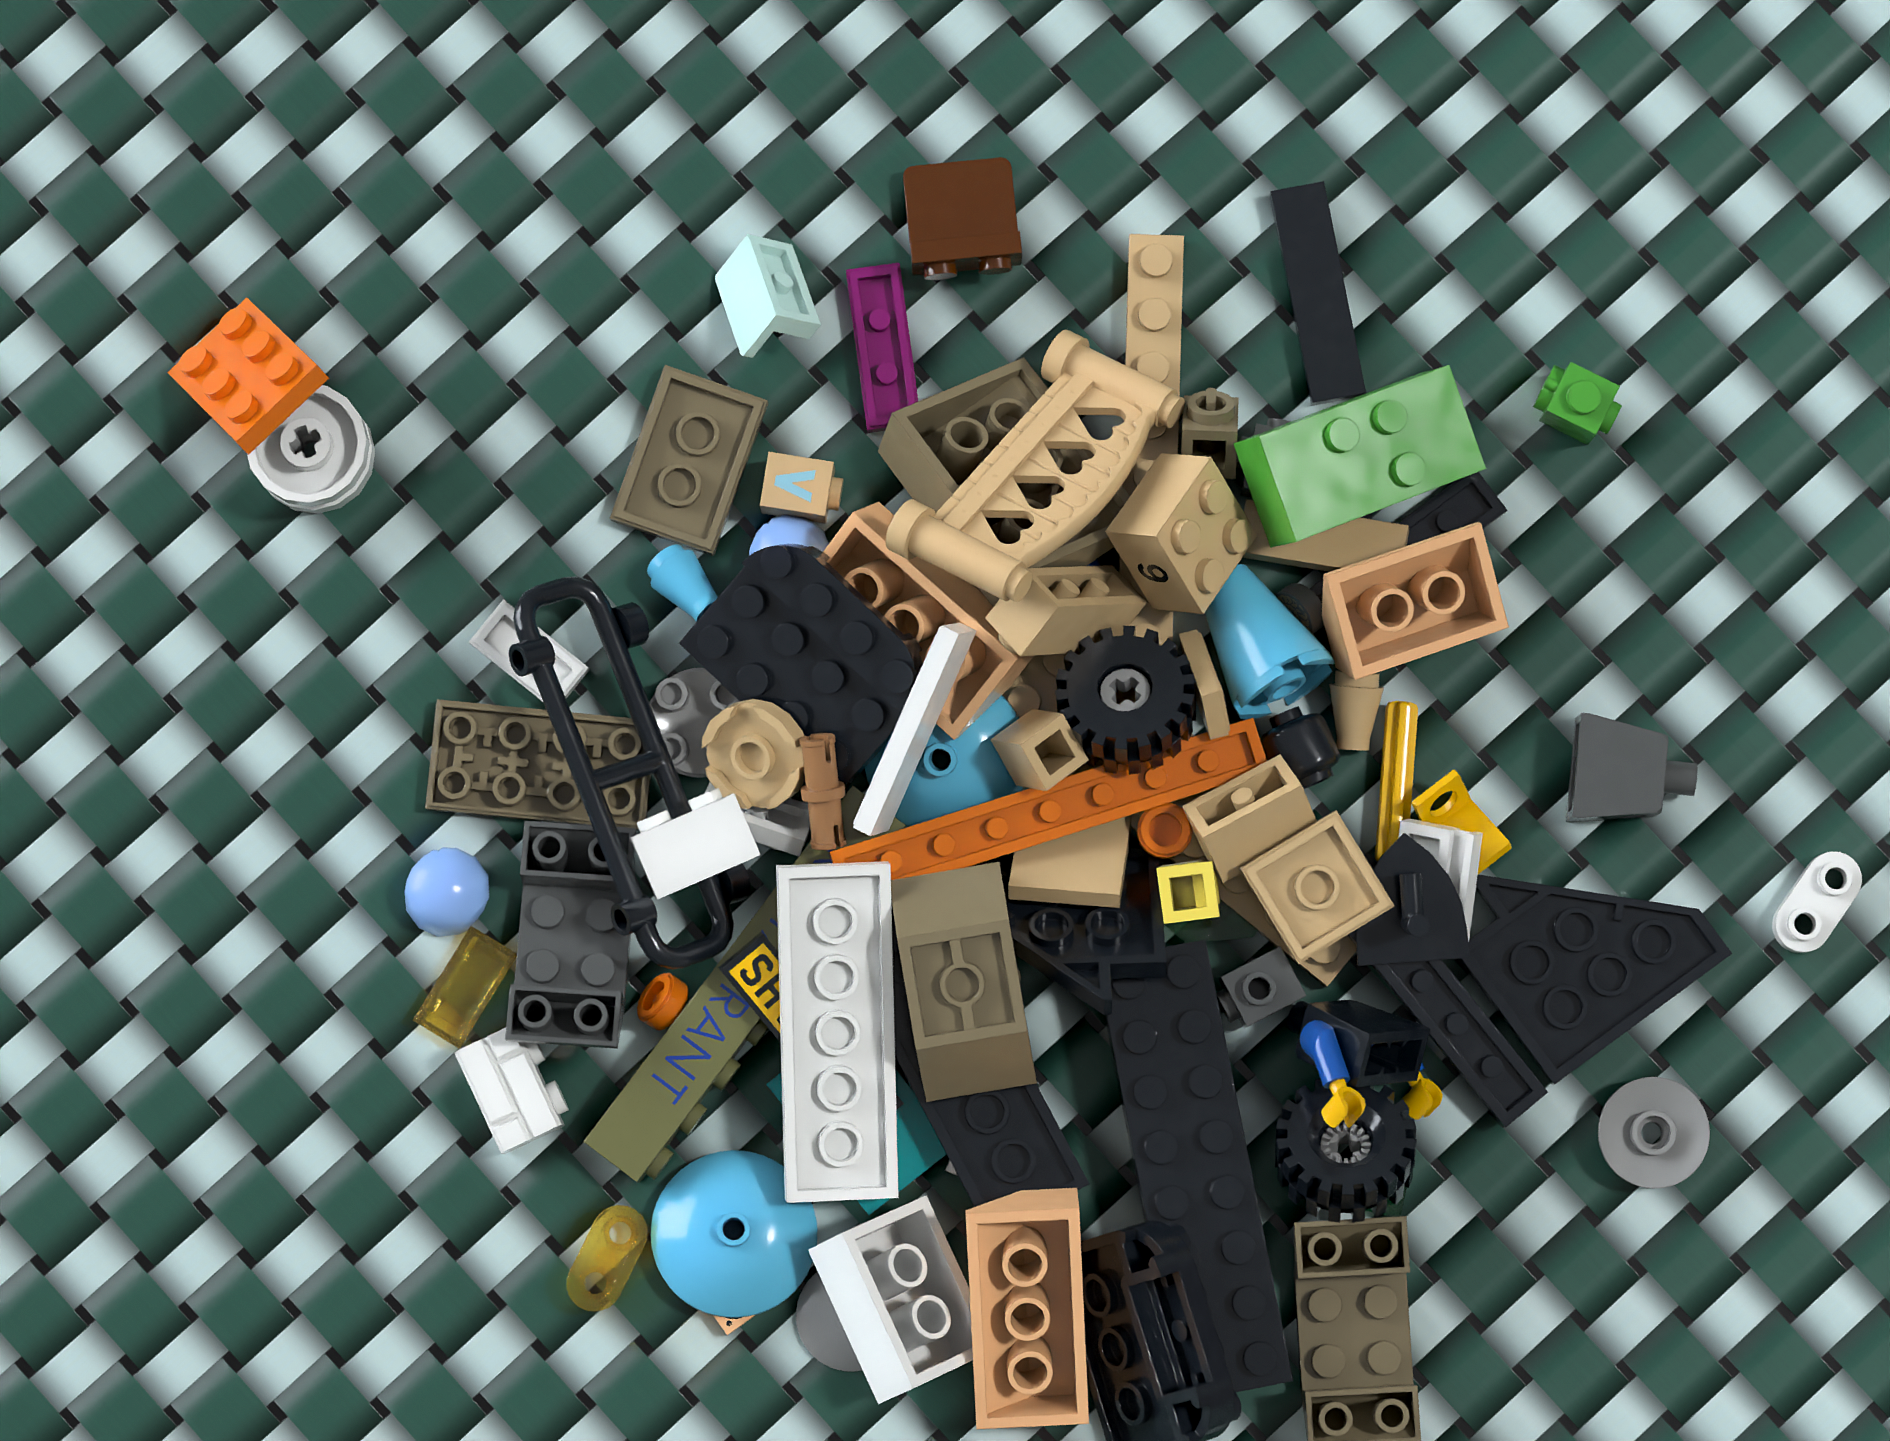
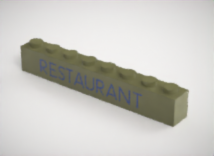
[583,786,906,1183]

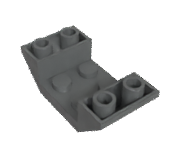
[505,821,636,1049]

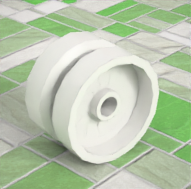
[247,385,375,514]

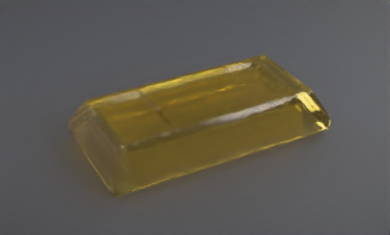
[413,926,517,1049]

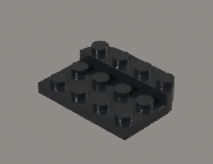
[679,543,923,790]
[1081,1220,1242,1441]

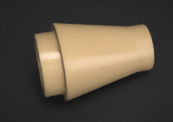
[1329,670,1384,751]

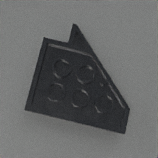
[969,841,1166,1015]
[1458,874,1732,1085]

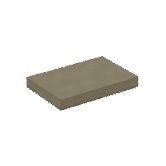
[610,365,769,556]

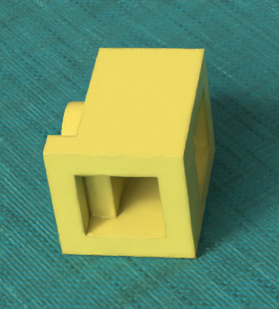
[1156,860,1220,924]

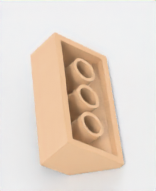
[823,502,1034,740]
[965,1188,1089,1429]

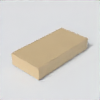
[1179,629,1231,740]

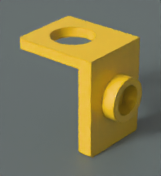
[1411,769,1512,874]

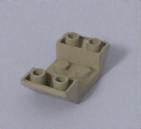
[891,862,1037,1102]
[1294,1216,1421,1441]

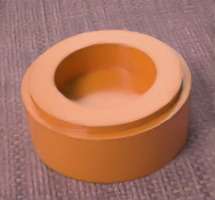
[1137,803,1193,859]
[637,973,688,1031]

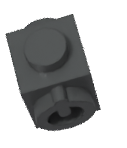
[1216,946,1306,1029]

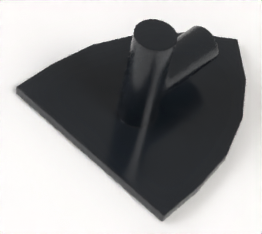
[1356,833,1469,966]

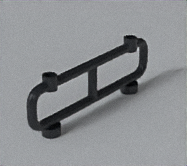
[509,576,751,969]

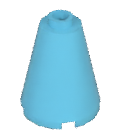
[1205,564,1335,720]

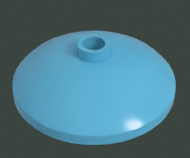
[865,695,1023,827]
[651,1150,818,1318]

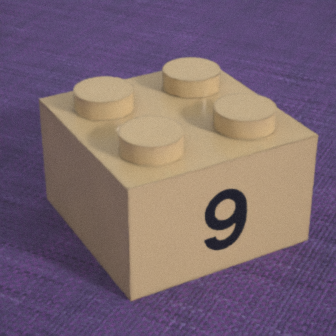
[1105,453,1257,614]

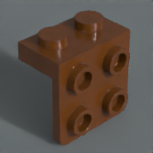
[903,157,1022,280]

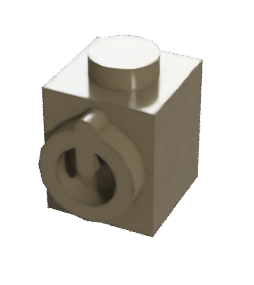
[1181,388,1239,479]

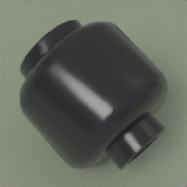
[1260,706,1340,789]

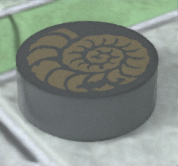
[1275,583,1324,635]

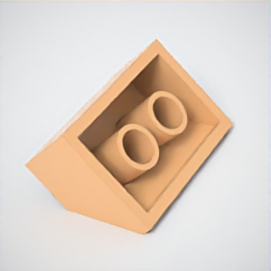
[1322,522,1509,680]

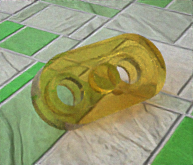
[567,1205,649,1311]

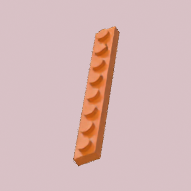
[829,718,1267,880]

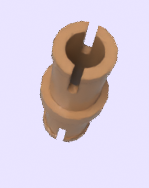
[799,733,847,850]

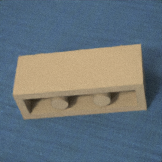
[985,565,1147,657]

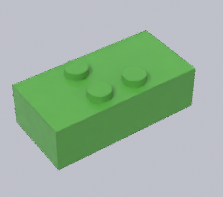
[1233,365,1486,548]

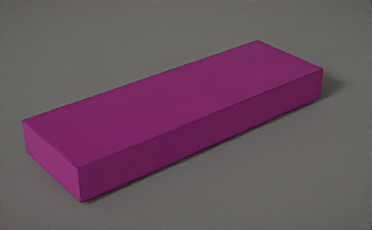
[846,263,918,433]

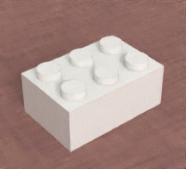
[808,1195,973,1404]

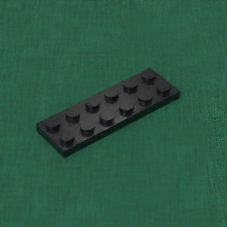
[892,909,1089,1207]

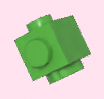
[1533,362,1622,445]

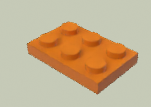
[167,298,329,455]

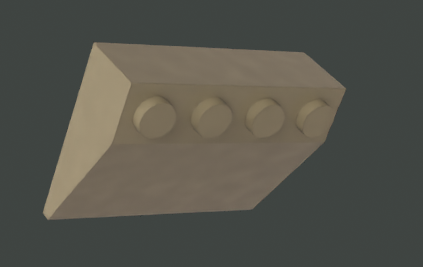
[878,357,1130,607]

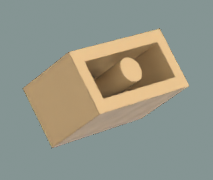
[1182,754,1317,883]

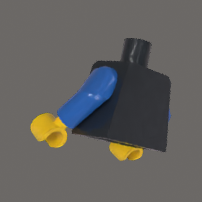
[1287,1000,1442,1128]

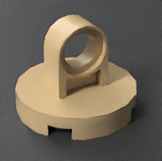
[702,699,805,809]

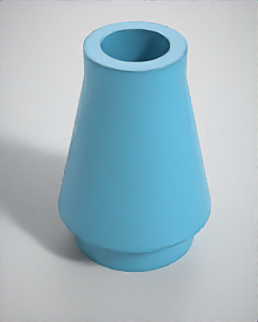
[647,544,718,622]

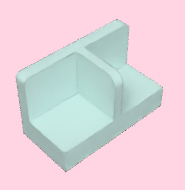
[715,234,821,358]

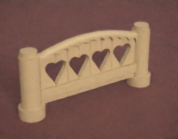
[886,330,1185,602]

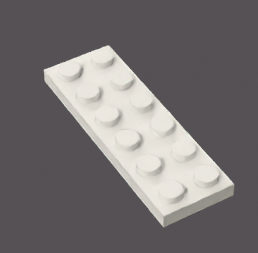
[776,861,898,1203]

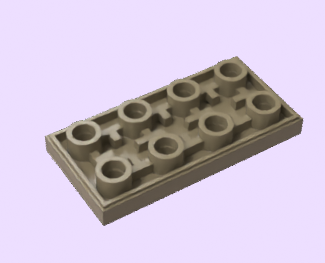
[425,699,652,831]

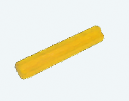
[1375,701,1418,861]

